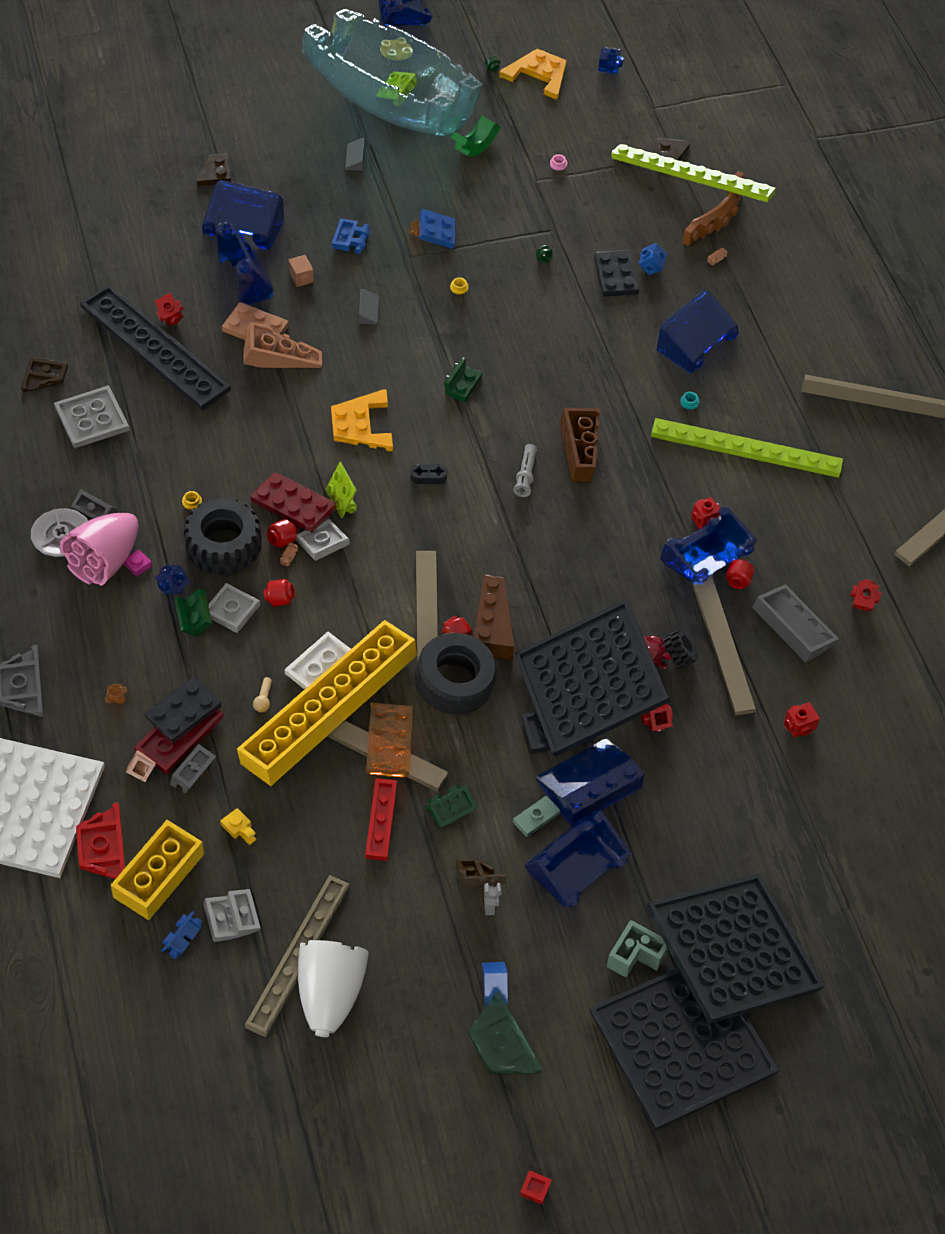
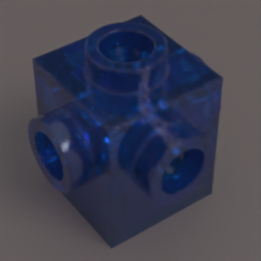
[598,47,624,74]
[155,564,191,595]

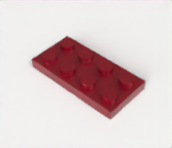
[250,472,337,533]
[134,709,224,774]

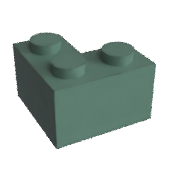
[607,920,669,978]

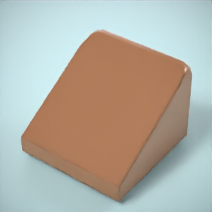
[126,750,156,782]

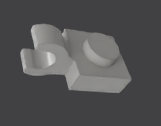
[484,883,502,915]

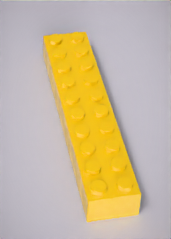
[237,620,417,786]

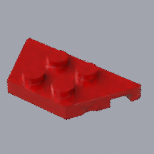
[76,802,125,879]

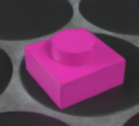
[123,549,152,577]

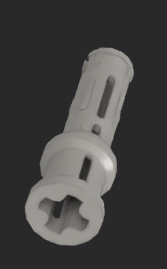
[513,444,537,497]

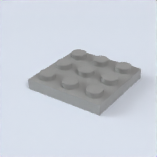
[54,385,130,449]

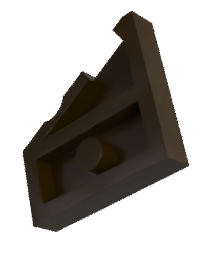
[656,138,690,160]
[197,154,231,186]
[21,357,68,392]
[456,858,506,888]

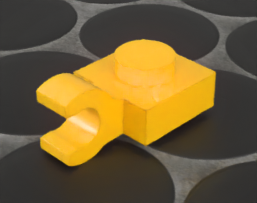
[220,808,256,845]

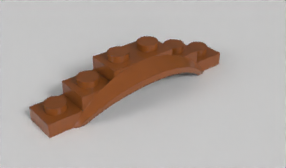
[683,171,744,246]

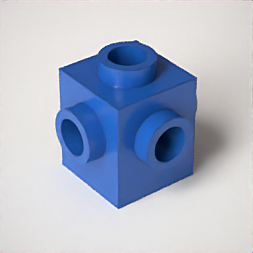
[638,243,667,276]

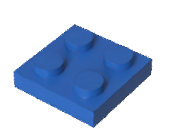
[419,209,455,249]

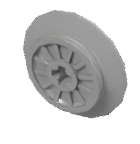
[31,508,88,557]

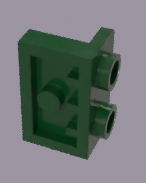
[444,358,482,402]
[174,589,212,637]
[424,784,478,828]

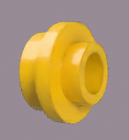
[450,277,468,295]
[182,491,202,510]

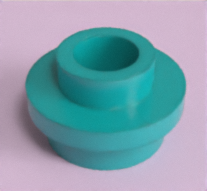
[680,392,699,410]

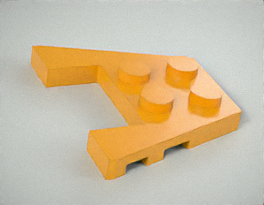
[499,49,566,100]
[331,389,393,451]

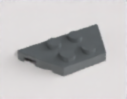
[0,645,44,717]

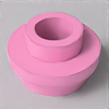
[550,154,567,171]

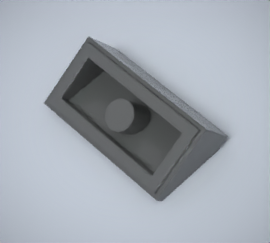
[345,138,365,171]
[359,289,379,325]
[71,489,117,519]

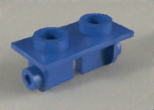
[161,911,202,959]

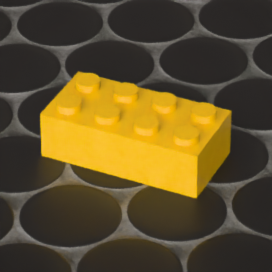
[111,820,204,920]

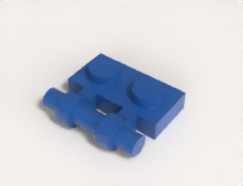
[332,218,370,254]

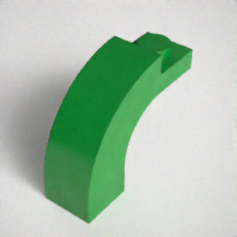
[451,115,501,157]

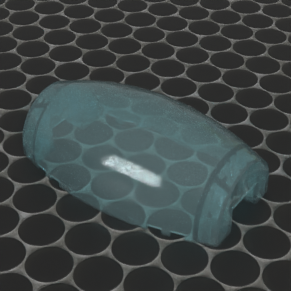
[302,9,483,137]

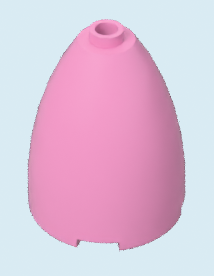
[60,513,139,586]

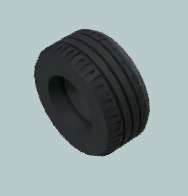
[415,633,497,714]

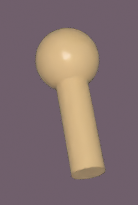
[253,677,272,712]

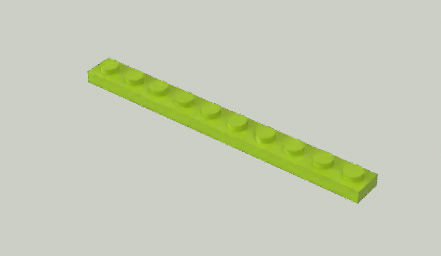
[612,144,776,202]
[651,418,843,478]

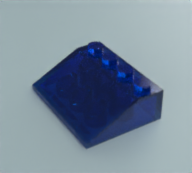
[535,738,645,827]

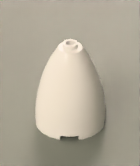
[298,940,369,1037]

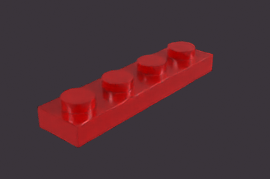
[365,778,397,861]

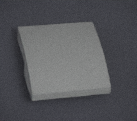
[203,889,260,942]

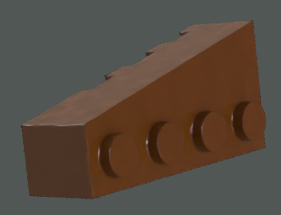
[559,408,601,482]
[474,575,514,660]

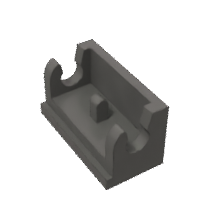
[170,744,216,793]

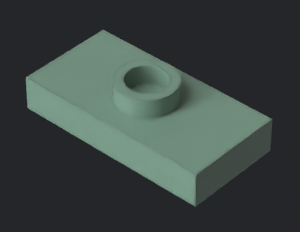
[513,796,560,837]

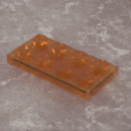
[366,703,413,777]

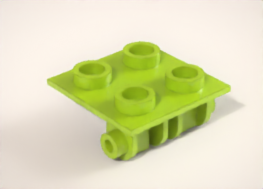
[375,71,417,107]
[325,462,357,518]

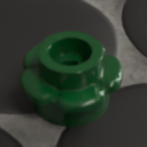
[485,56,501,71]
[536,245,553,263]

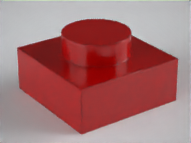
[520,1170,552,1205]

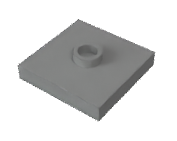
[296,519,350,561]
[208,583,260,633]

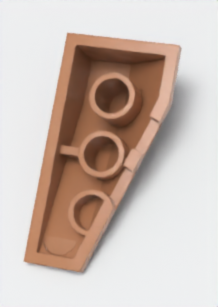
[244,321,322,368]

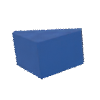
[482,962,508,1007]

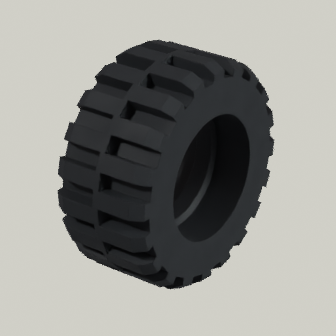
[184,497,262,575]

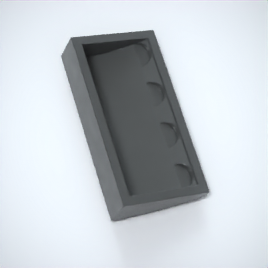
[752,584,839,663]

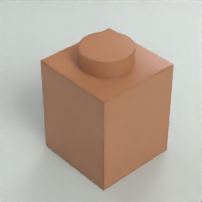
[288,255,314,287]

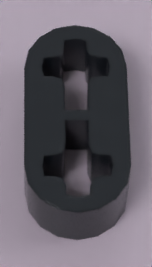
[410,464,447,484]

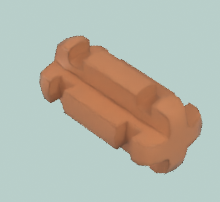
[707,248,728,265]
[280,543,298,567]

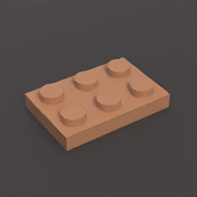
[222,302,289,340]

